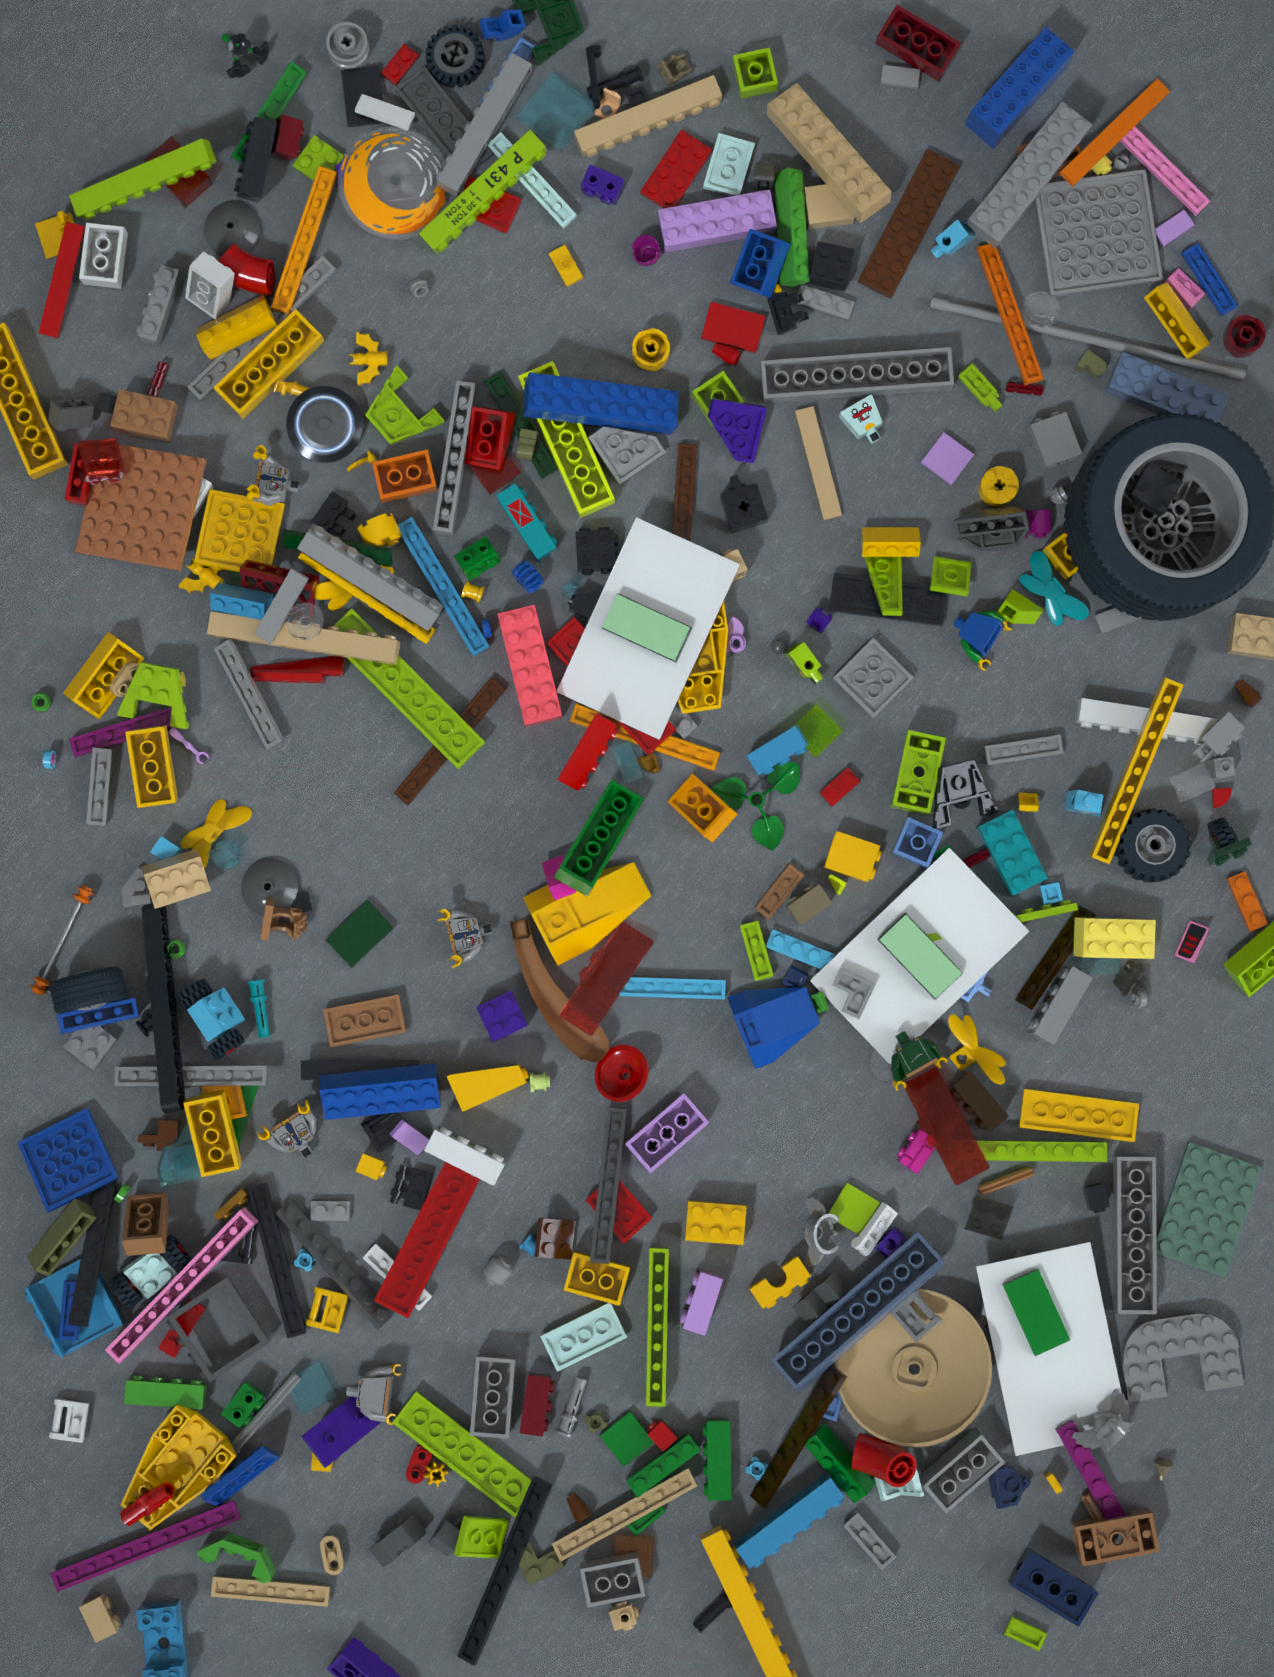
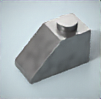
[753,161,774,192]

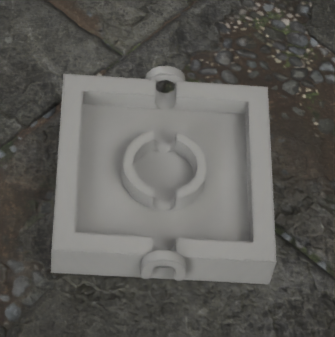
[63,1025,118,1070]

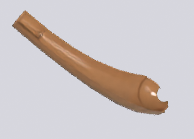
[510,918,610,1062]

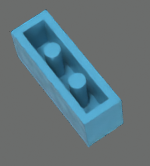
[210,583,273,620]
[747,725,809,776]

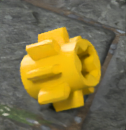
[423,1461,448,1487]

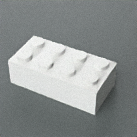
[424,1127,506,1186]

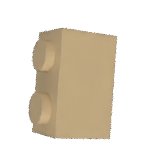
[79,1593,121,1643]

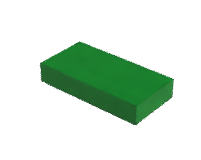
[627,1506,666,1536]

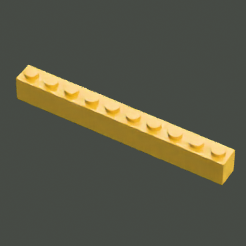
[1088,677,1184,864]
[700,1525,797,1677]

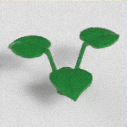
[712,762,799,851]

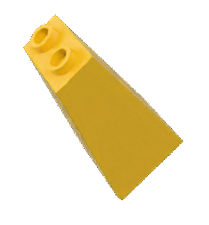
[447,1065,529,1112]

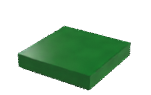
[600,1411,654,1467]

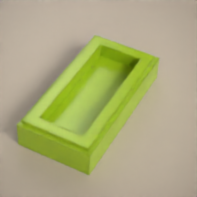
[1003,1615,1048,1651]

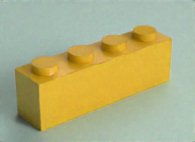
[1144,282,1210,359]

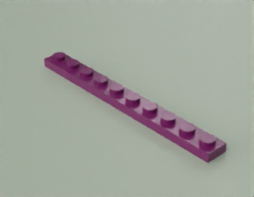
[50,1500,241,1592]

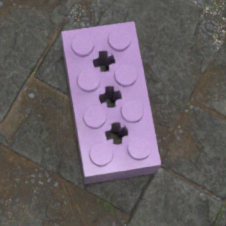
[625,1093,709,1173]

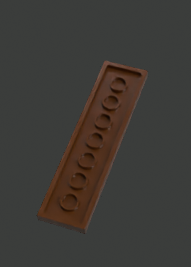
[858,149,960,299]

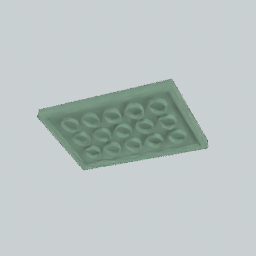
[1156,1142,1262,1278]

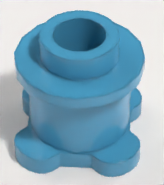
[519,1233,536,1258]

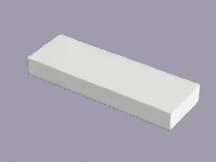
[355,94,415,131]

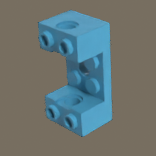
[136,1600,188,1677]

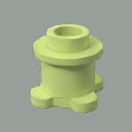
[530,1072,550,1092]

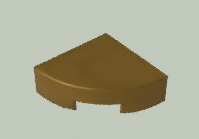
[637,754,661,774]

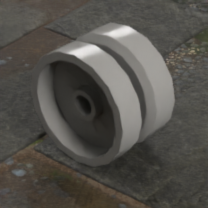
[326,22,370,70]

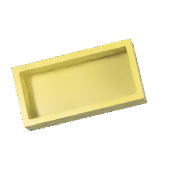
[1073,917,1156,959]

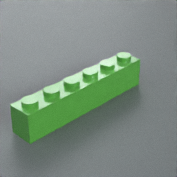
[774,168,809,287]

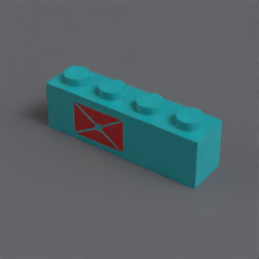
[496,484,558,562]

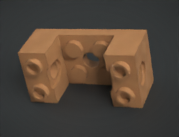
[1070,1507,1160,1566]

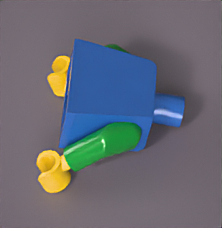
[954,610,1012,671]

